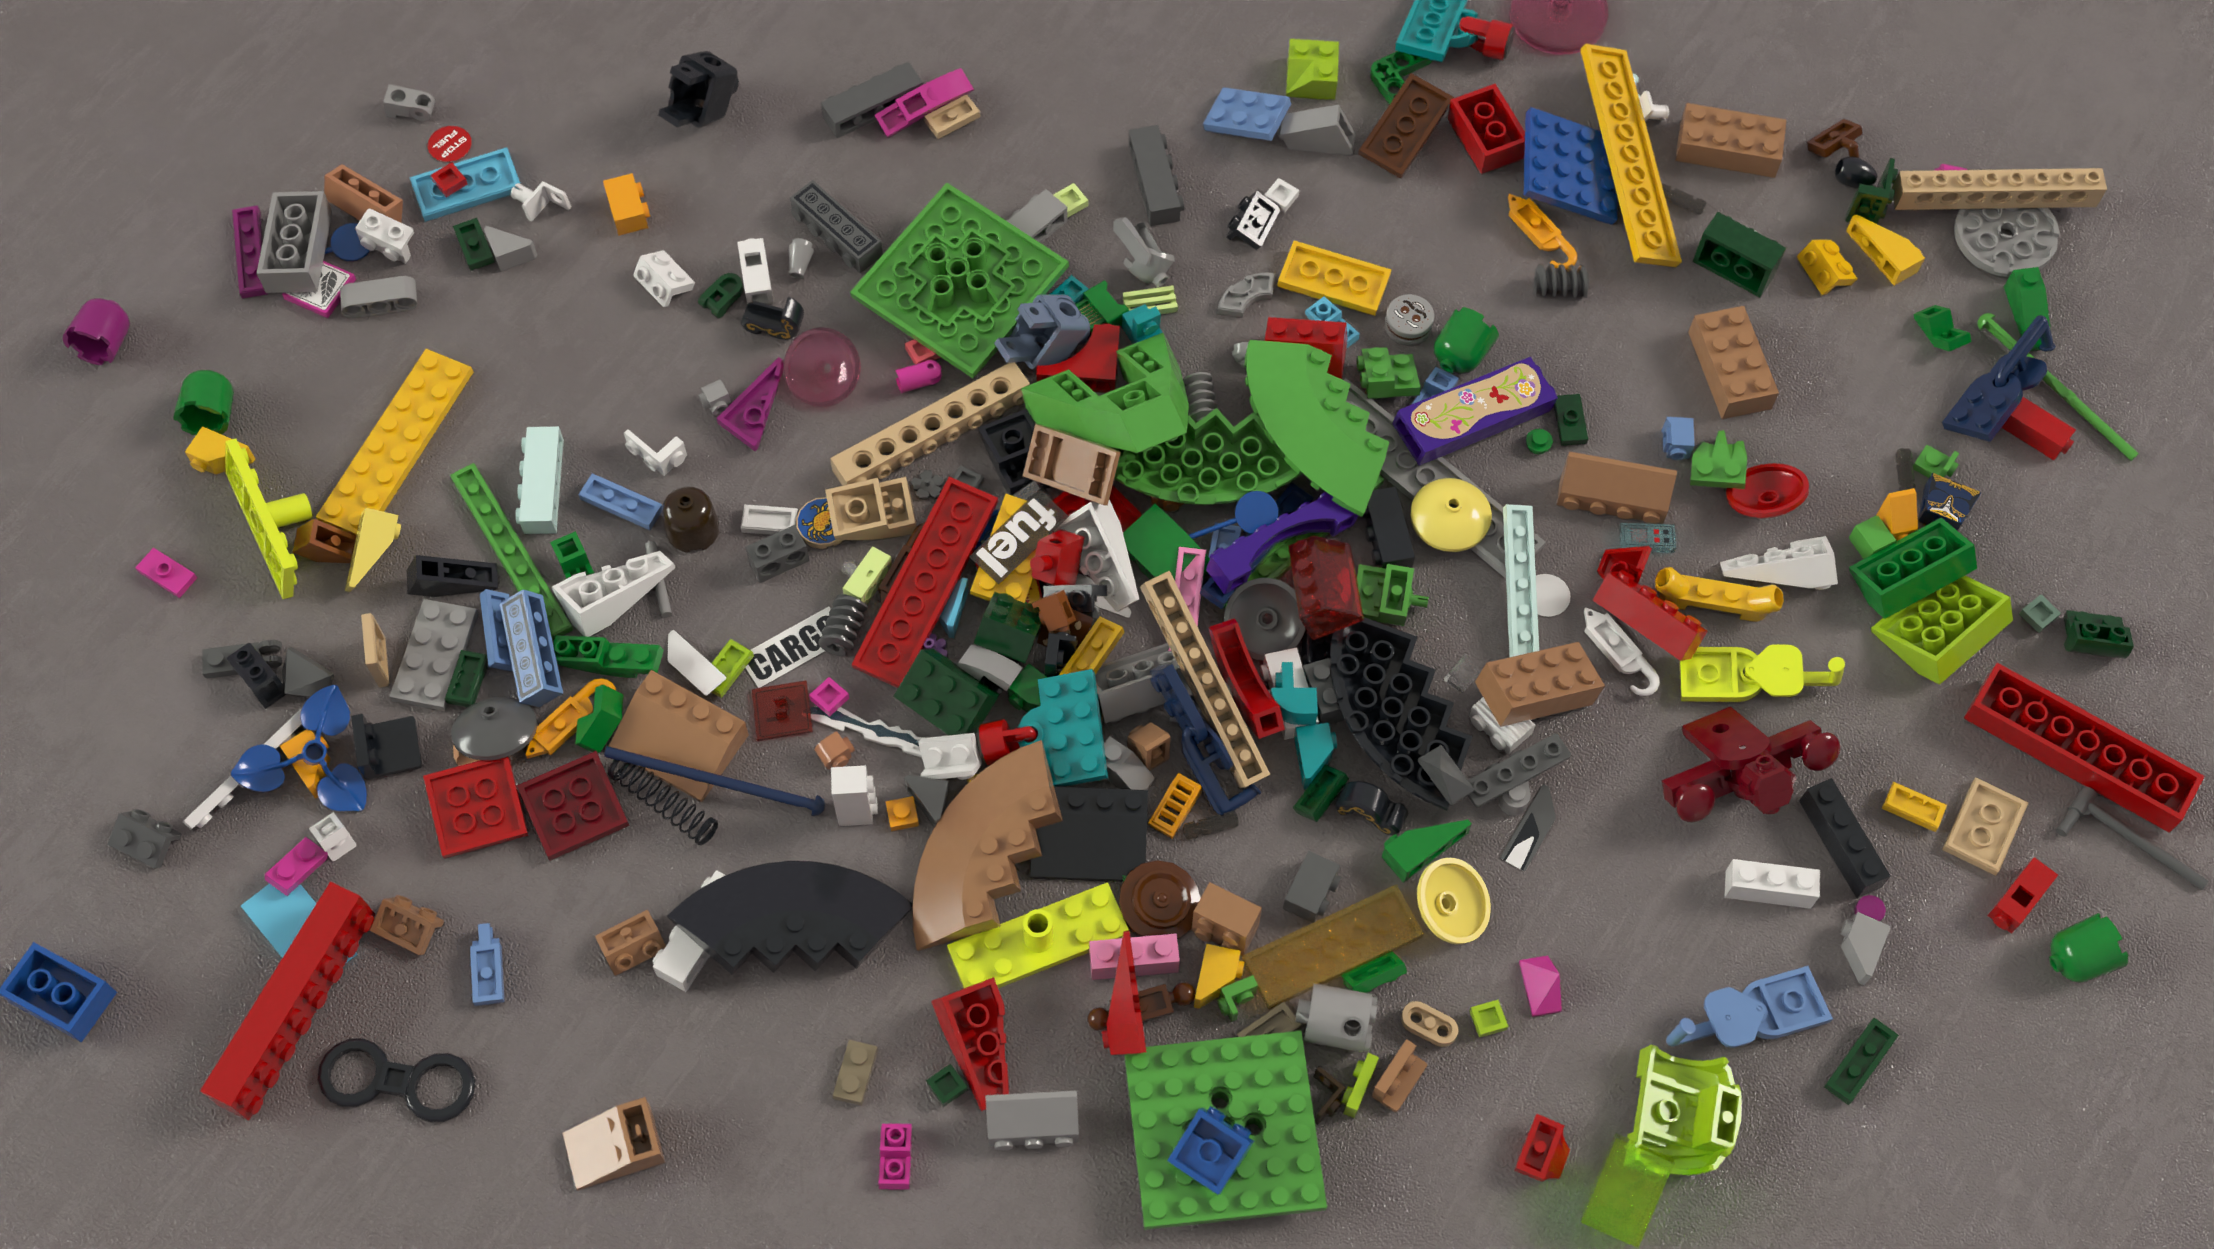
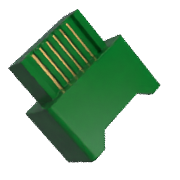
[1076,280,1129,337]

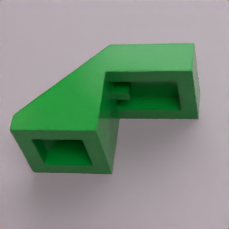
[1913,305,1972,351]
[550,531,594,579]
[575,685,624,754]

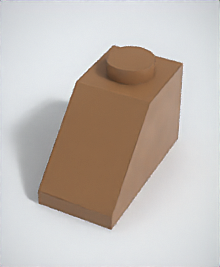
[1127,722,1171,771]

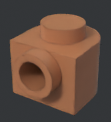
[814,731,855,770]

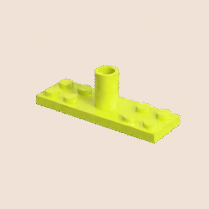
[225,439,312,599]
[947,882,1129,988]

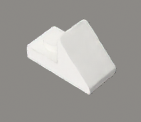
[309,812,356,861]

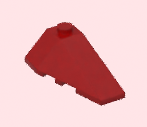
[1102,930,1146,1055]
[931,977,1009,1111]

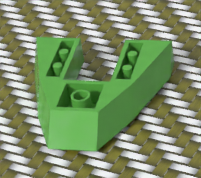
[1021,333,1189,453]

